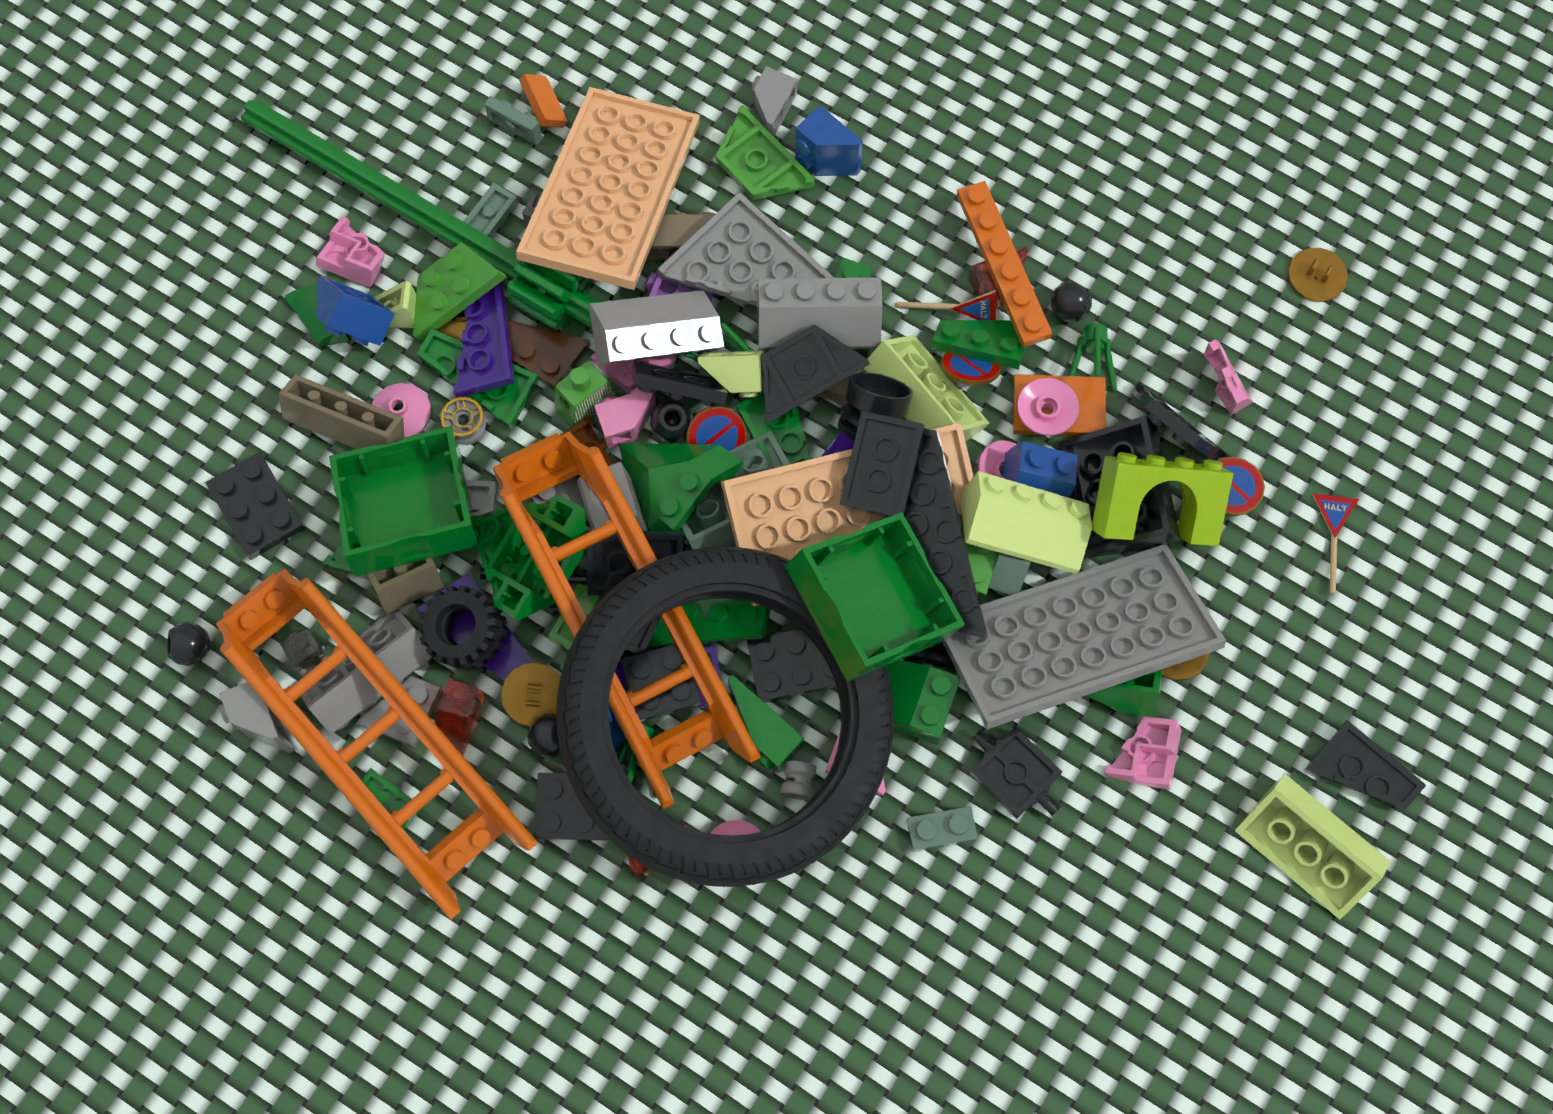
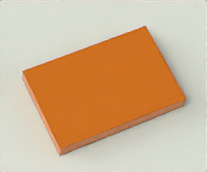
[1013,374,1106,437]

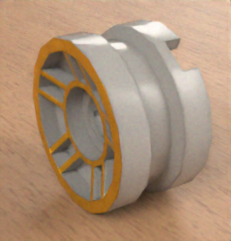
[440,397,487,445]

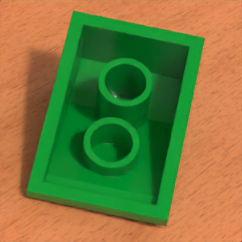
[886,660,961,745]

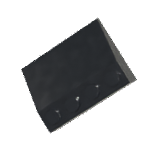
[1058,416,1181,558]

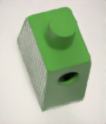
[555,361,619,427]

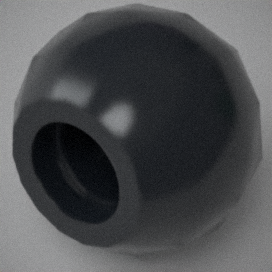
[1051,281,1092,323]
[651,400,693,442]
[167,622,211,666]
[527,714,561,758]

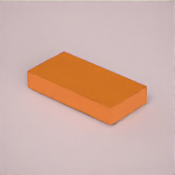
[519,74,568,128]

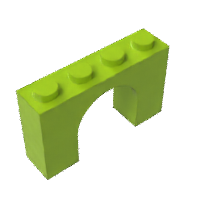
[1092,452,1234,546]

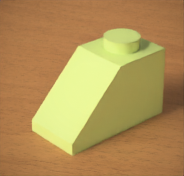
[698,351,764,397]

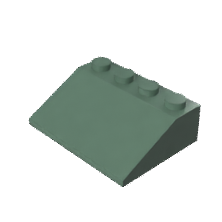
[682,431,790,549]

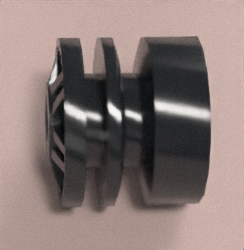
[837,372,913,441]

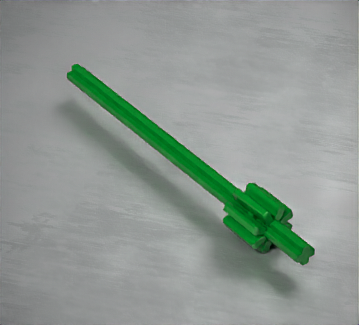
[241,100,599,330]

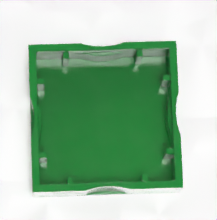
[329,426,479,577]
[785,512,965,682]

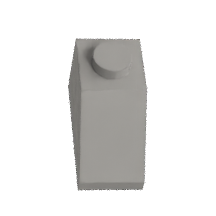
[751,66,797,137]

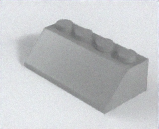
[757,277,883,350]
[588,290,724,365]
[301,609,432,735]

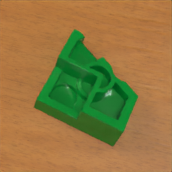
[285,278,349,347]

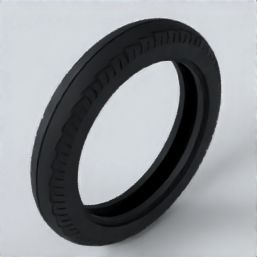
[556,547,894,887]

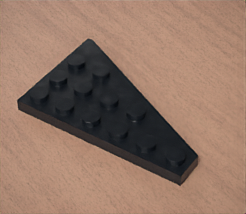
[884,428,987,639]

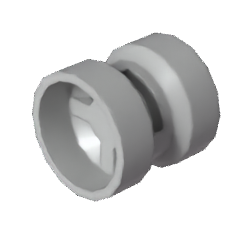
[780,761,817,800]

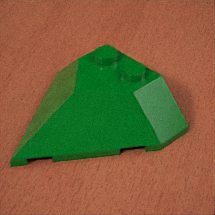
[618,443,744,543]
[474,495,587,621]

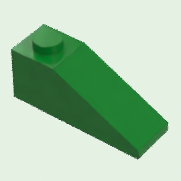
[1086,669,1163,718]
[728,675,804,773]

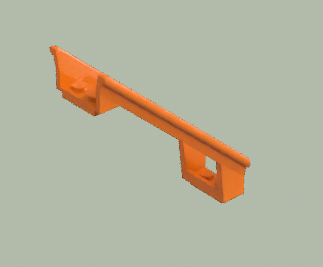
[492,431,761,809]
[216,568,538,920]

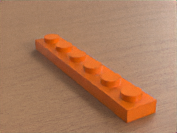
[956,181,1053,348]

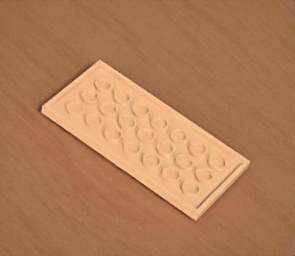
[516,87,700,290]
[721,422,974,606]

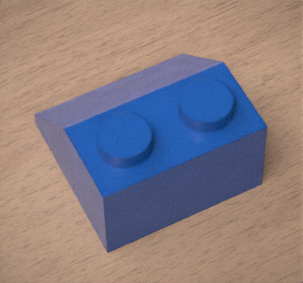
[795,105,863,176]
[316,275,395,346]
[1003,441,1078,498]

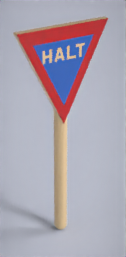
[895,290,996,320]
[1312,493,1359,594]

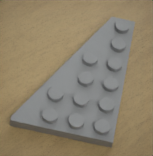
[658,192,834,306]

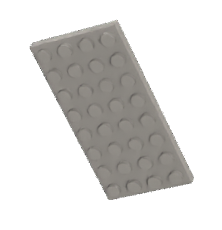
[942,544,1226,729]

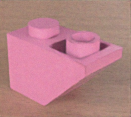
[594,388,657,449]

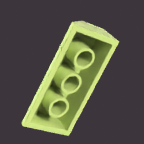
[864,335,990,442]
[960,471,1092,574]
[1235,773,1391,919]

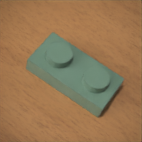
[484,96,542,145]
[463,182,519,238]
[906,806,978,852]

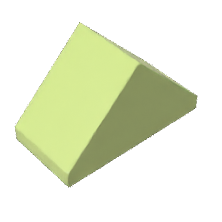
[375,281,416,328]

